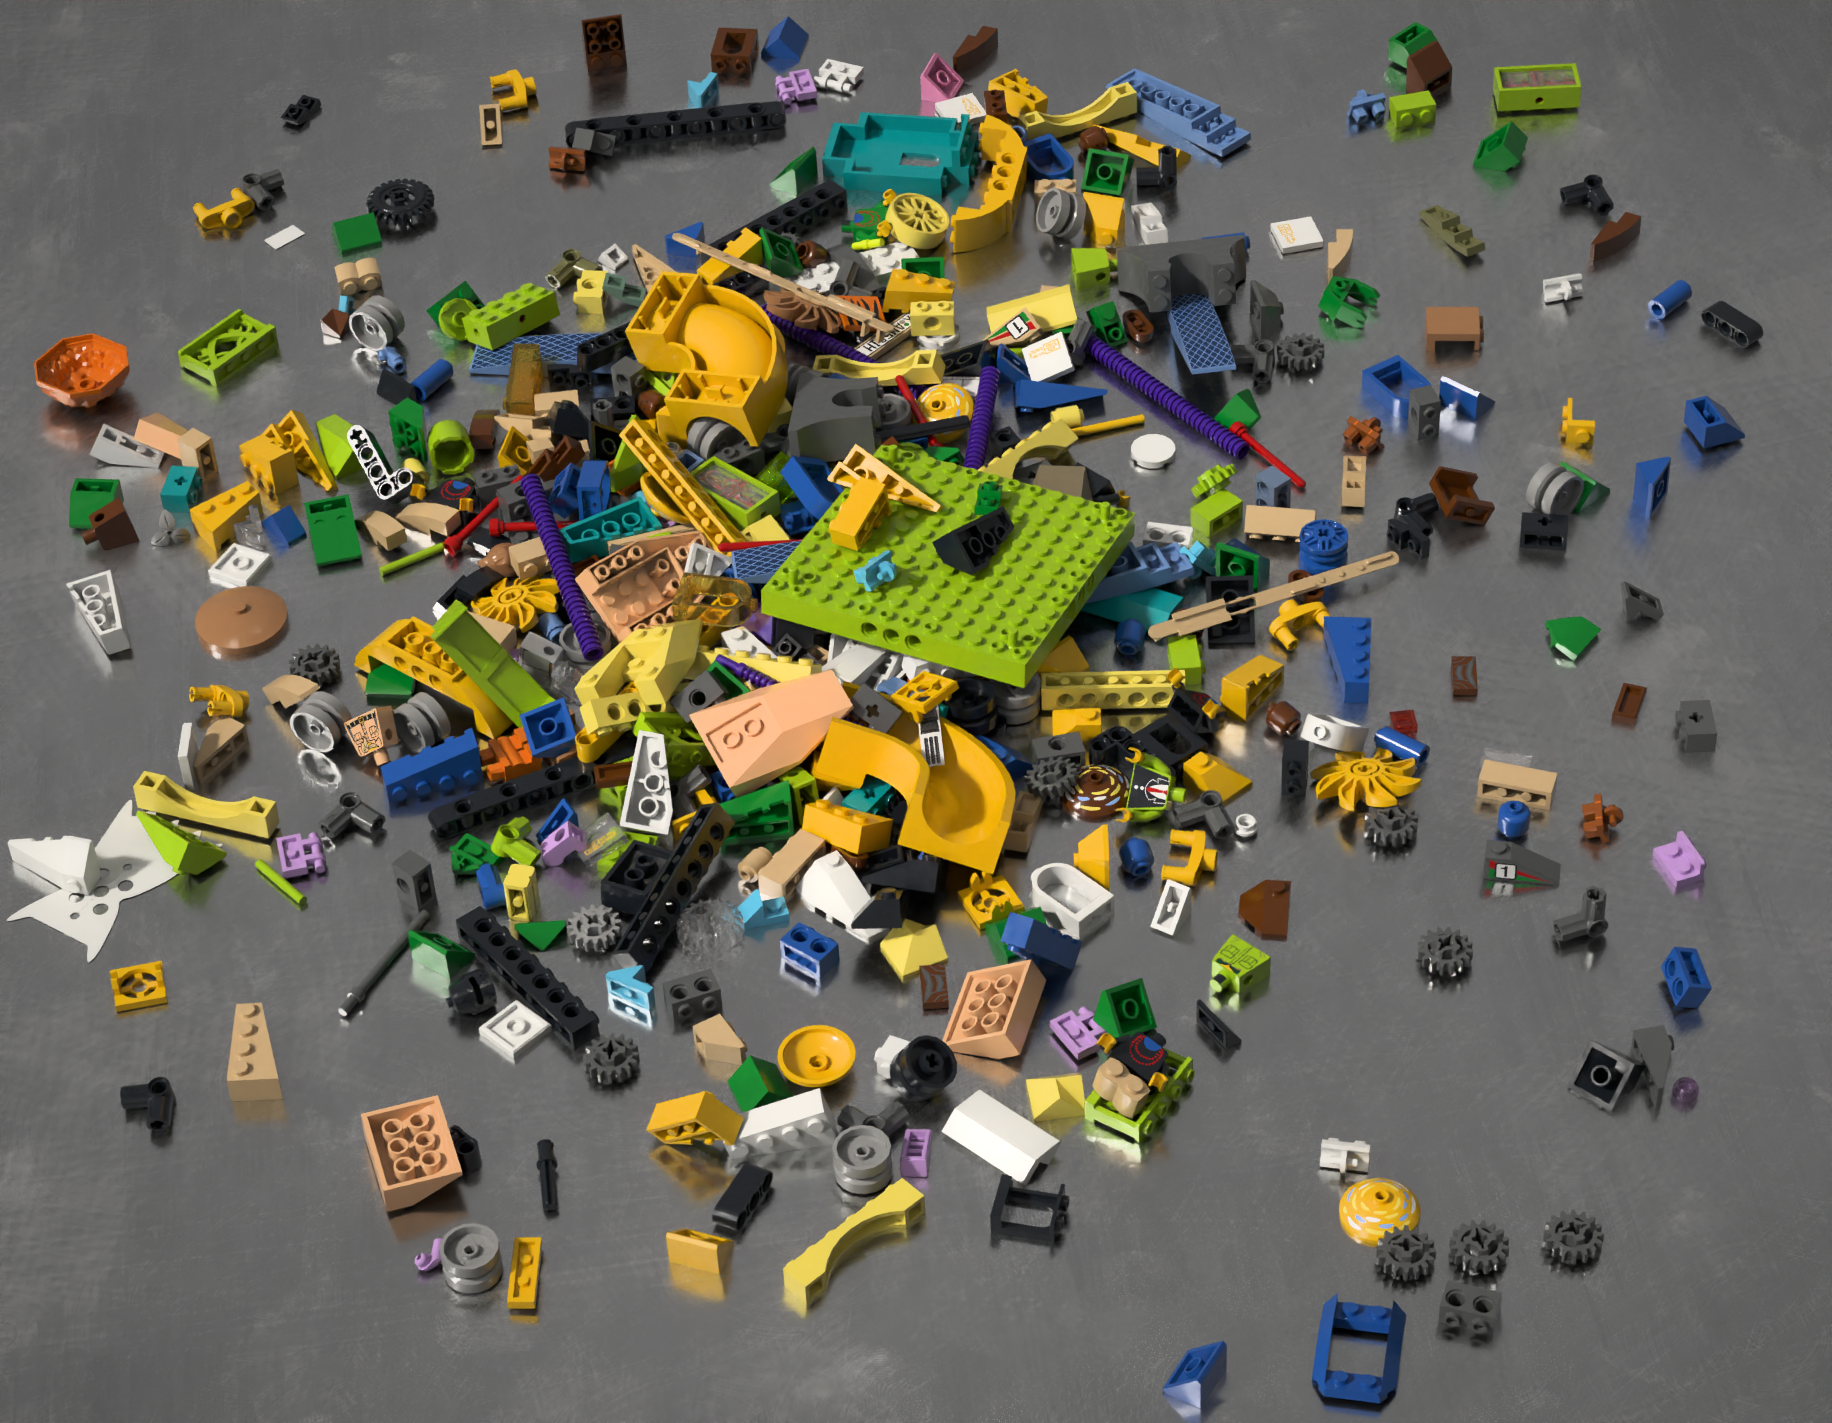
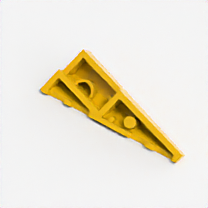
[1092,124,1192,169]
[262,410,338,492]
[827,444,944,513]

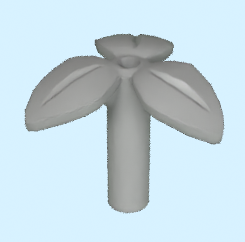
[151,509,190,546]

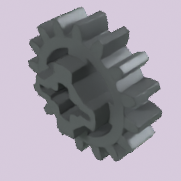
[1277,333,1325,371]
[289,644,341,685]
[1025,757,1079,800]
[1364,801,1418,846]
[1417,927,1473,975]
[583,1033,640,1084]
[1543,1210,1604,1264]
[1449,1220,1509,1274]
[1376,1225,1436,1281]

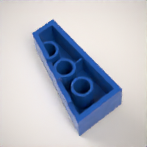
[1323,616,1371,704]
[381,728,484,803]
[1001,912,1082,971]

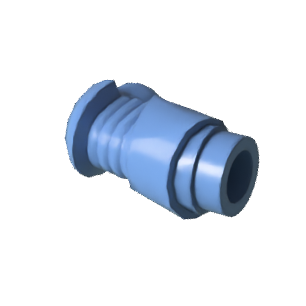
[378,347,406,373]

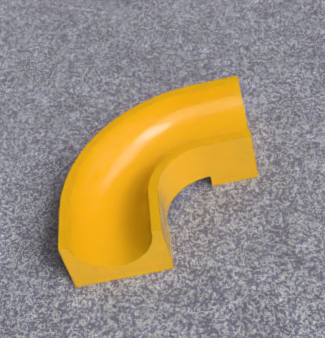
[625,271,788,447]
[815,681,1016,874]

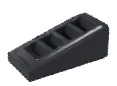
[856,845,908,879]

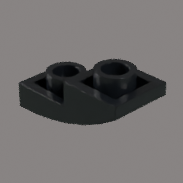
[281,95,322,125]
[547,364,593,390]
[1386,519,1430,560]
[467,527,511,556]
[456,566,505,602]
[771,633,823,666]

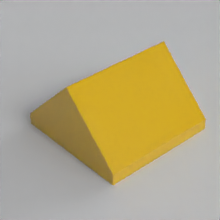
[498,426,533,476]
[666,1228,735,1275]

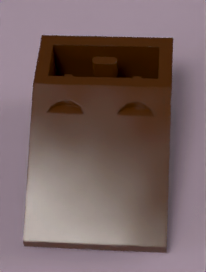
[582,14,627,72]

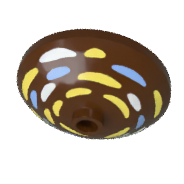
[1059,764,1131,820]

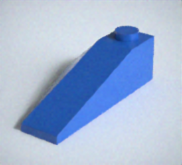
[1013,379,1108,413]
[974,735,1034,782]

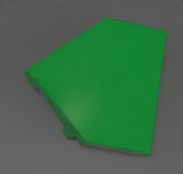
[1545,616,1601,661]
[365,664,416,699]
[449,833,506,874]

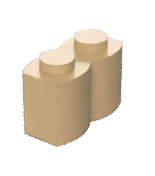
[335,258,382,295]
[1092,1057,1150,1119]

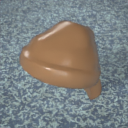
[477,543,517,578]

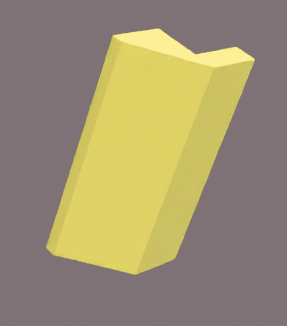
[986,284,1078,333]

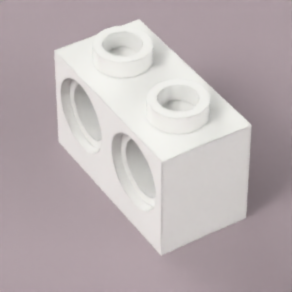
[1143,522,1193,559]

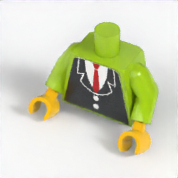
[1115,747,1187,823]

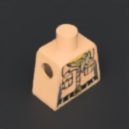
[343,706,398,766]

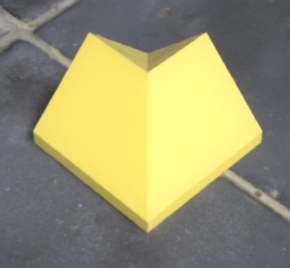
[880,919,948,979]
[1026,1073,1085,1122]

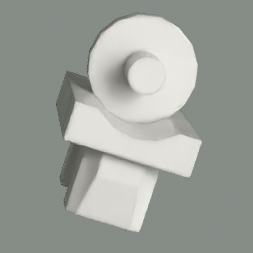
[1543,273,1583,302]
[1320,1137,1370,1173]

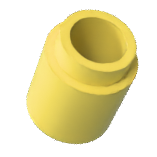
[1050,405,1084,429]
[401,458,430,486]

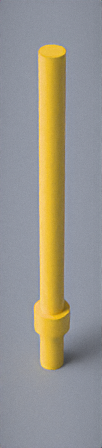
[1020,414,1145,441]

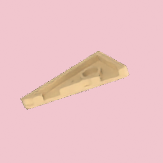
[632,244,677,293]

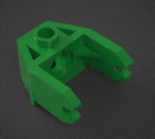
[1318,276,1380,328]

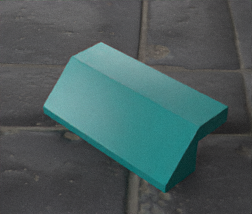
[1080,588,1185,632]

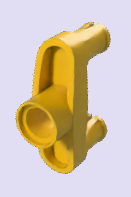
[489,69,537,112]
[193,188,255,229]
[1269,599,1330,651]
[189,685,249,718]
[1161,829,1218,887]

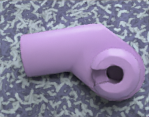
[415,1238,442,1271]

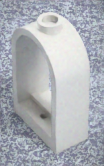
[1300,713,1369,751]
[1031,863,1115,939]

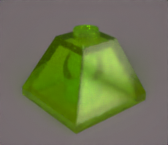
[755,451,794,505]

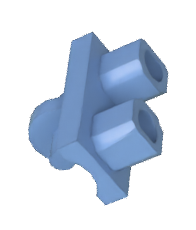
[1346,89,1386,124]

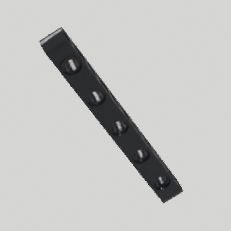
[565,101,786,148]
[428,736,638,839]

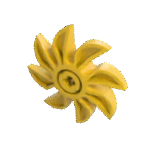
[471,573,560,633]
[1310,747,1422,811]

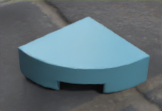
[339,295,355,313]

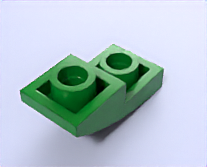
[974,481,1003,515]

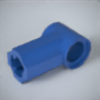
[476,863,507,910]

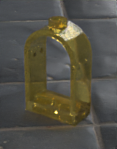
[672,572,758,627]

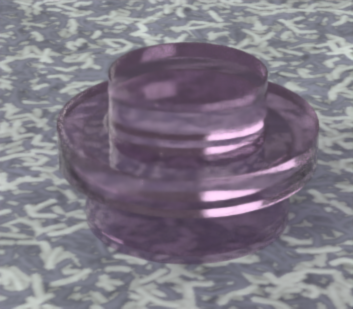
[1672,1077,1699,1102]

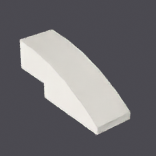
[1131,203,1168,245]

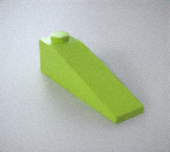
[315,414,373,480]
[136,810,227,876]

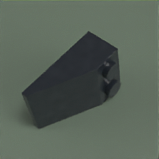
[923,339,997,387]
[1205,575,1255,645]
[601,840,673,915]
[861,854,949,893]

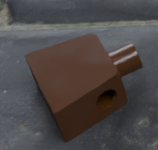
[81,497,140,551]

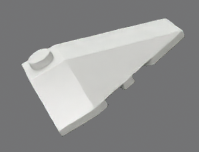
[8,836,102,895]
[795,850,890,941]

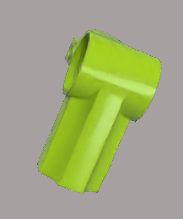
[491,816,542,867]

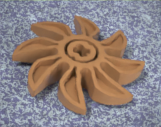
[763,287,843,334]

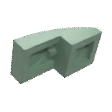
[602,273,646,307]

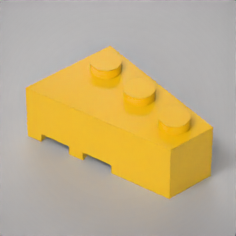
[988,69,1048,118]
[697,227,763,285]
[882,268,956,313]
[239,434,299,495]
[829,476,892,551]
[189,481,263,552]
[1220,654,1284,724]
[802,799,893,854]
[646,1091,744,1145]

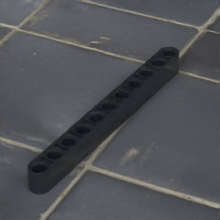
[577,265,770,372]

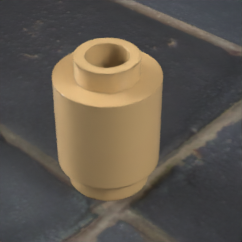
[738,847,773,882]

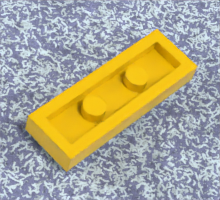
[507,1237,542,1309]

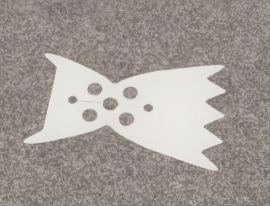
[7,800,222,963]

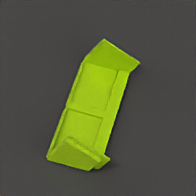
[430,600,556,728]

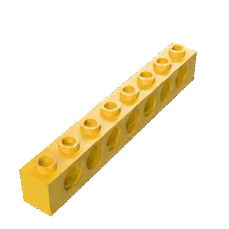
[619,419,747,557]

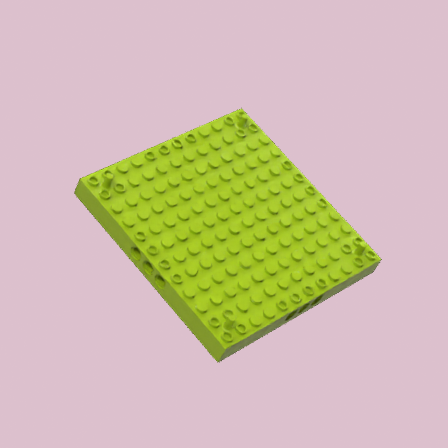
[761,444,1135,688]

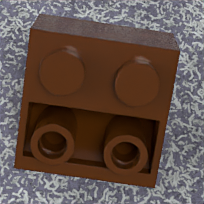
[1406,40,1452,96]

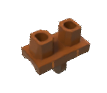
[549,146,586,171]
[1342,416,1385,455]
[1582,793,1624,843]

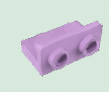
[1653,831,1706,888]

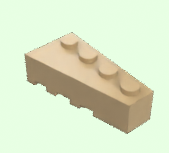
[227,1003,283,1102]

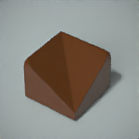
[321,309,350,338]

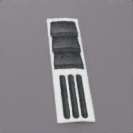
[917,696,945,767]

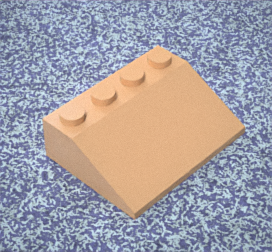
[942,959,1046,1059]
[361,1095,463,1212]

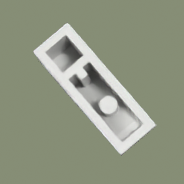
[89,424,165,468]

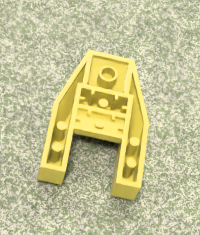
[574,619,703,706]

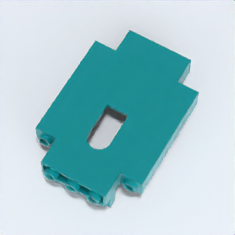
[822,112,981,196]

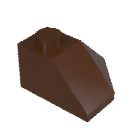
[1238,880,1291,939]

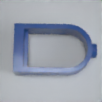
[1022,133,1074,184]
[1362,355,1431,419]
[780,456,844,520]
[577,460,611,521]

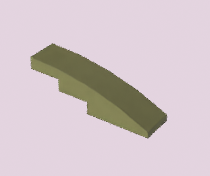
[1419,205,1485,257]

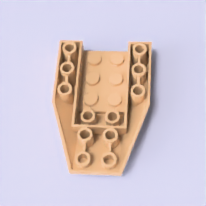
[575,530,719,644]
[689,669,854,798]

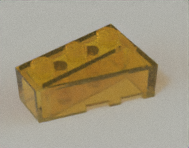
[503,344,544,416]

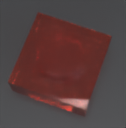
[1389,710,1418,734]

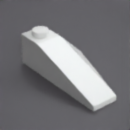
[822,642,891,686]
[619,730,673,835]

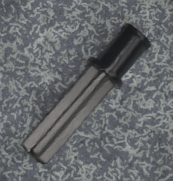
[536,1139,558,1211]

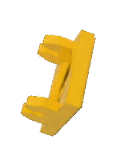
[890,671,959,724]
[957,871,1025,930]
[110,961,168,1012]

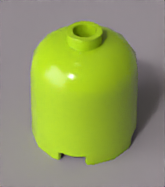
[427,420,474,475]

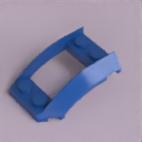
[1312,1293,1406,1404]

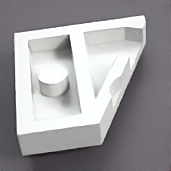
[681,542,732,593]

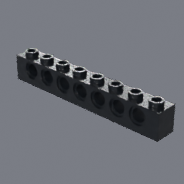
[701,179,847,265]
[612,802,735,973]
[456,906,600,1051]

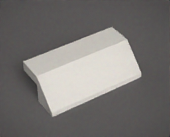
[942,1090,1062,1185]

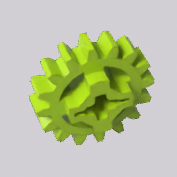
[1191,463,1238,498]

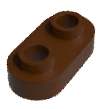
[1122,310,1154,343]
[1288,570,1324,604]
[831,845,868,871]

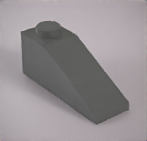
[1631,1025,1674,1106]

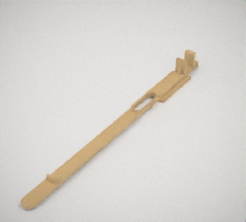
[672,233,894,344]
[1148,551,1399,642]

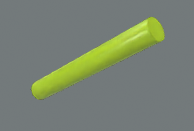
[379,543,444,576]
[255,859,307,905]

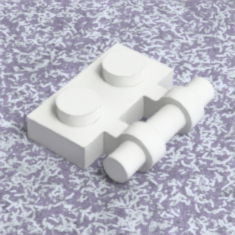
[813,59,864,93]

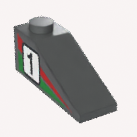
[1483,840,1561,886]

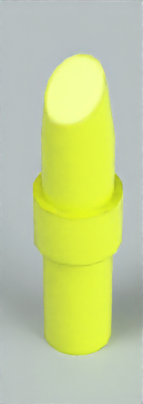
[851,238,885,250]

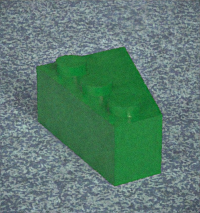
[720,780,794,842]

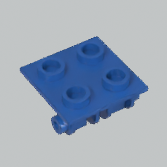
[779,501,819,536]

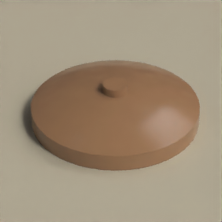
[195,586,289,655]

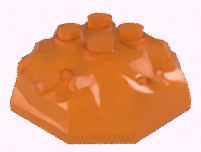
[34,333,130,408]

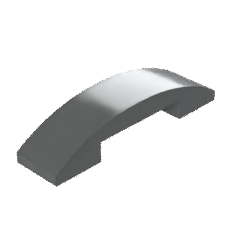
[826,244,881,294]

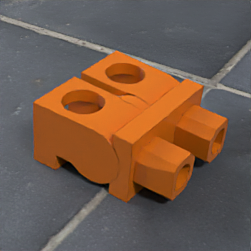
[479,727,542,782]

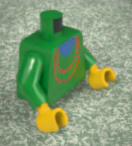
[841,189,896,246]

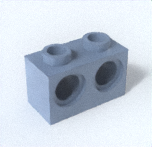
[1255,466,1291,508]

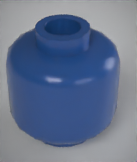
[1114,619,1146,655]
[1497,801,1531,838]
[1119,837,1155,876]

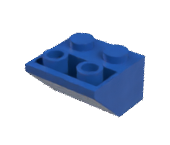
[1684,396,1745,448]

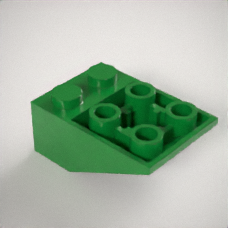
[304,494,362,566]

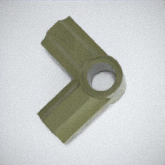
[545,249,603,289]

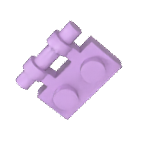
[775,69,817,104]
[276,832,326,879]
[1050,1006,1107,1060]

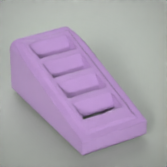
[900,1129,932,1177]

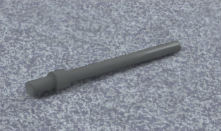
[338,910,430,1016]

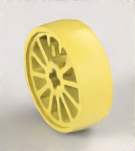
[885,193,949,249]

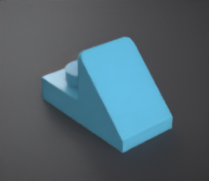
[687,72,719,108]
[735,889,790,931]
[606,965,655,1011]

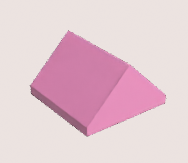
[920,52,964,103]

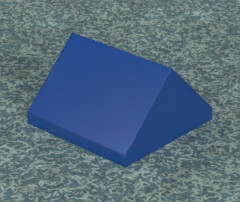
[761,16,809,60]
[1439,376,1495,421]
[1633,457,1671,520]
[519,697,577,758]
[1162,1341,1227,1409]

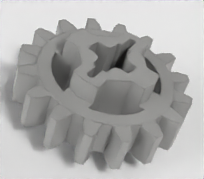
[567,904,622,952]

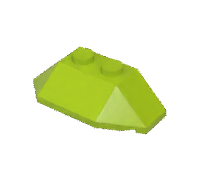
[609,415,648,492]

